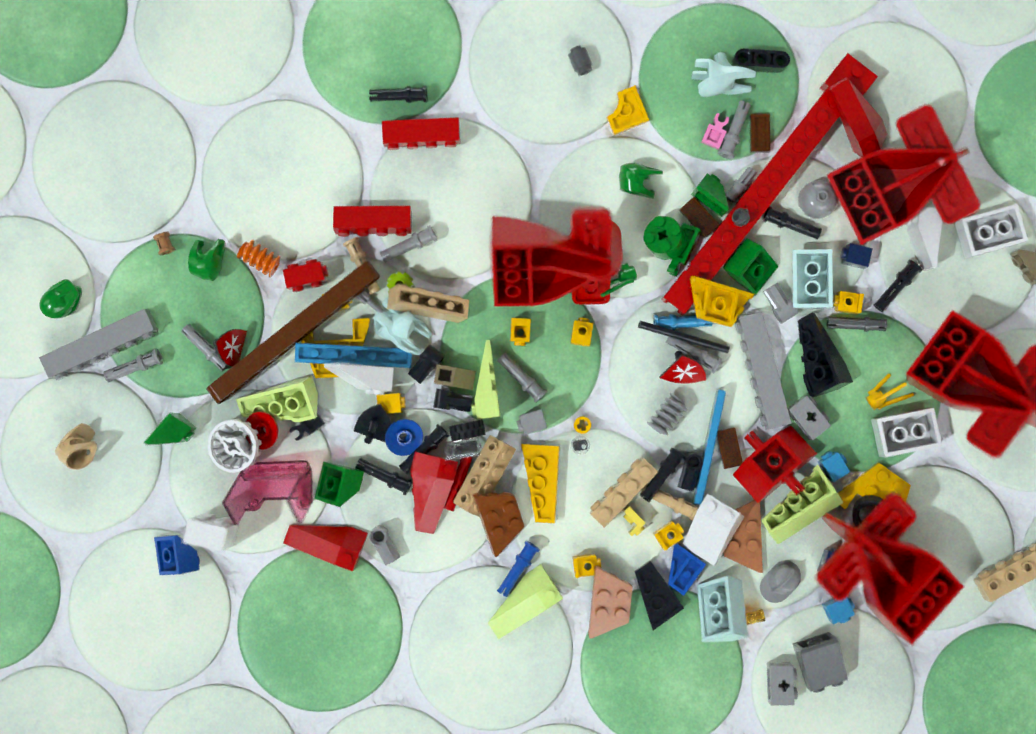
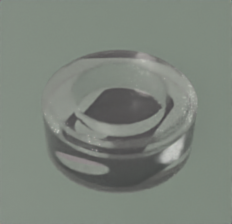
[571,436,590,455]

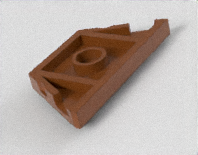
[472,492,524,557]

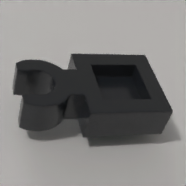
[289,413,325,441]

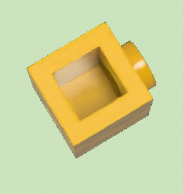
[570,318,593,347]

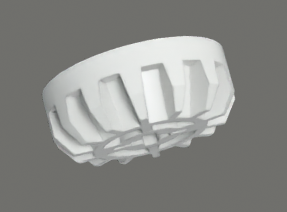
[208,419,262,472]

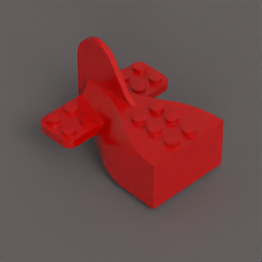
[827,105,980,245]
[490,208,623,307]
[906,310,1036,459]
[816,493,964,645]

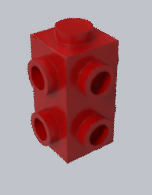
[283,259,329,292]

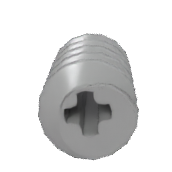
[647,393,687,435]

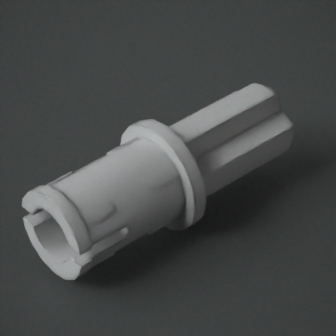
[725,167,757,203]

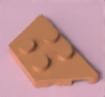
[722,499,763,573]
[588,566,633,638]

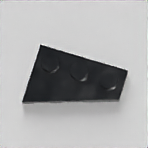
[634,560,684,631]

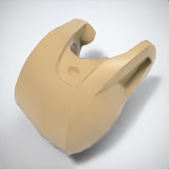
[55,423,97,470]

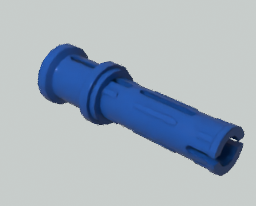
[497,540,540,597]

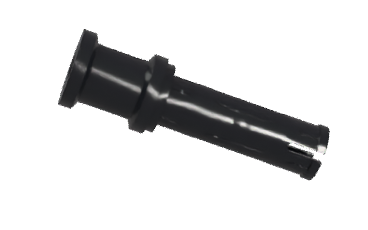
[369,85,428,103]
[763,206,822,240]
[873,260,923,313]
[399,424,450,475]
[640,448,685,502]
[355,457,413,496]

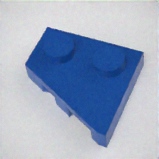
[668,543,706,596]

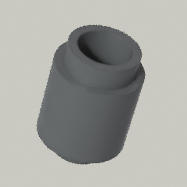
[568,46,592,76]

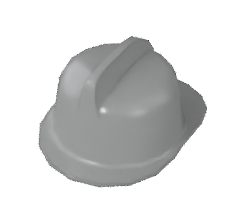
[760,561,801,603]

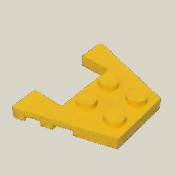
[301,318,370,378]
[838,463,911,509]

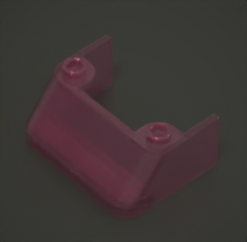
[222,460,313,525]

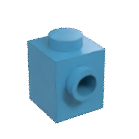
[818,451,850,482]
[822,597,855,624]

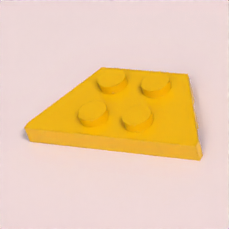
[690,276,754,327]

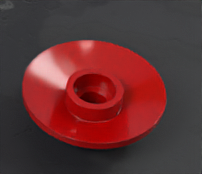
[246,412,279,450]

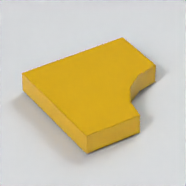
[607,85,649,135]

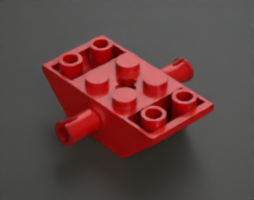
[733,426,817,504]

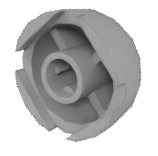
[798,180,838,219]

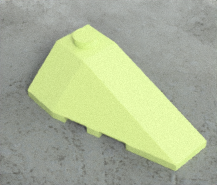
[472,340,500,419]
[236,375,318,422]
[488,564,563,639]

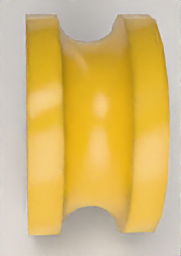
[574,417,591,434]

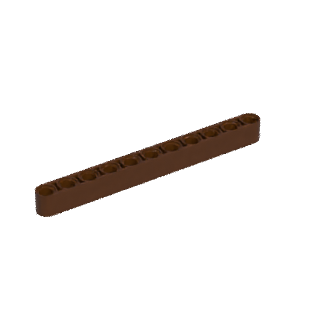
[206,261,381,404]

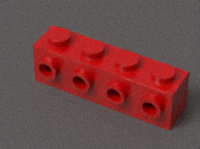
[382,117,460,150]
[333,206,412,237]

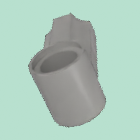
[763,283,798,324]
[370,526,400,565]

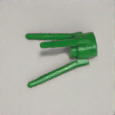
[601,263,637,297]

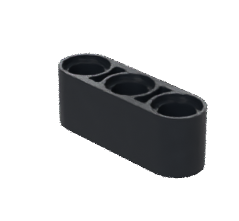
[732,48,790,73]

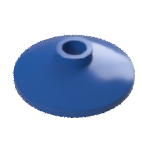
[385,419,423,456]

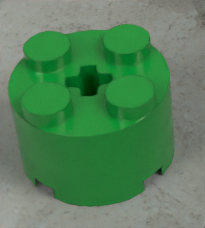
[643,216,687,260]

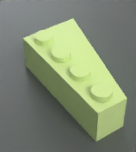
[761,465,844,544]

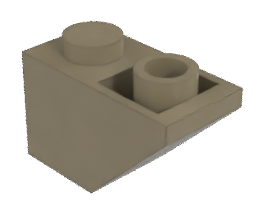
[1010,249,1036,285]
[434,364,476,390]

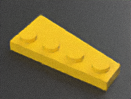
[521,444,560,523]

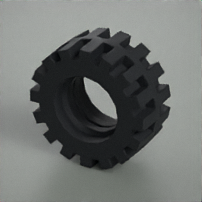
[449,420,486,442]

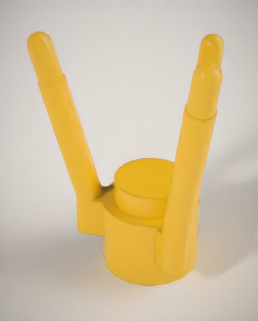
[866,374,914,410]

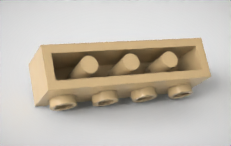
[387,284,469,323]
[453,435,516,517]
[590,458,658,528]
[973,543,1036,602]

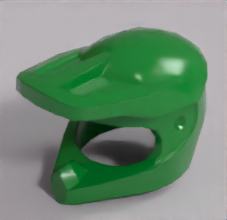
[619,163,663,199]
[188,239,226,281]
[39,279,82,319]

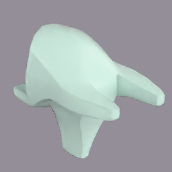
[692,52,756,97]
[373,297,432,355]

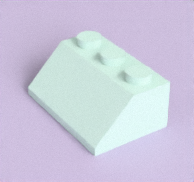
[792,249,833,309]
[697,576,748,642]

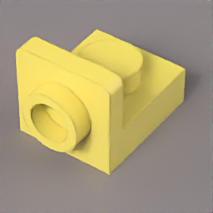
[623,505,645,536]

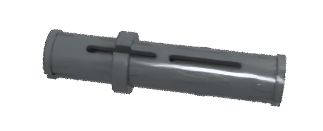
[827,316,887,332]

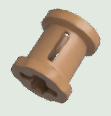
[153,232,176,256]

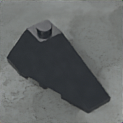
[798,312,853,398]

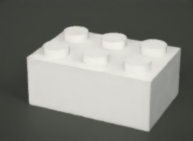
[954,204,1028,259]
[871,408,942,457]
[183,513,239,551]

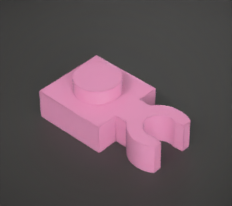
[701,113,729,150]

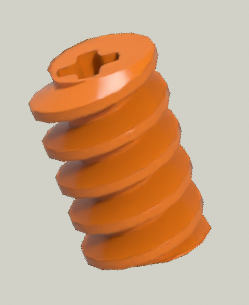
[237,239,281,278]

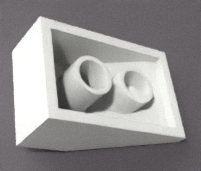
[906,207,942,271]
[324,363,394,395]
[682,494,745,566]

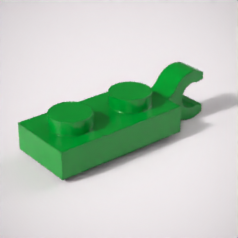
[667,223,701,277]

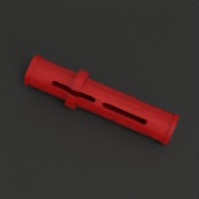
[444,454,474,512]

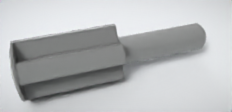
[356,291,384,313]

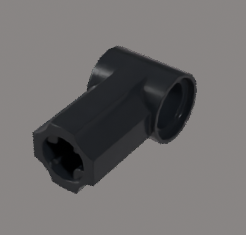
[408,344,445,384]
[433,388,473,412]
[677,452,703,492]

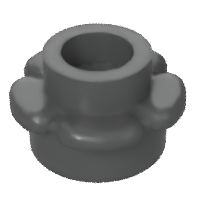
[732,208,750,227]

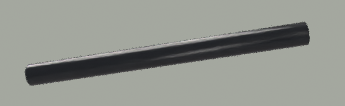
[638,320,730,353]

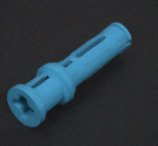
[653,314,713,330]

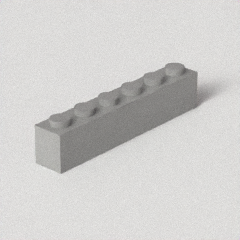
[39,309,159,380]
[735,312,792,430]

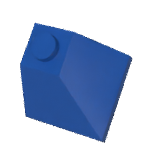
[154,535,200,575]

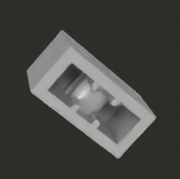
[788,396,831,440]
[517,409,547,435]
[767,662,797,706]

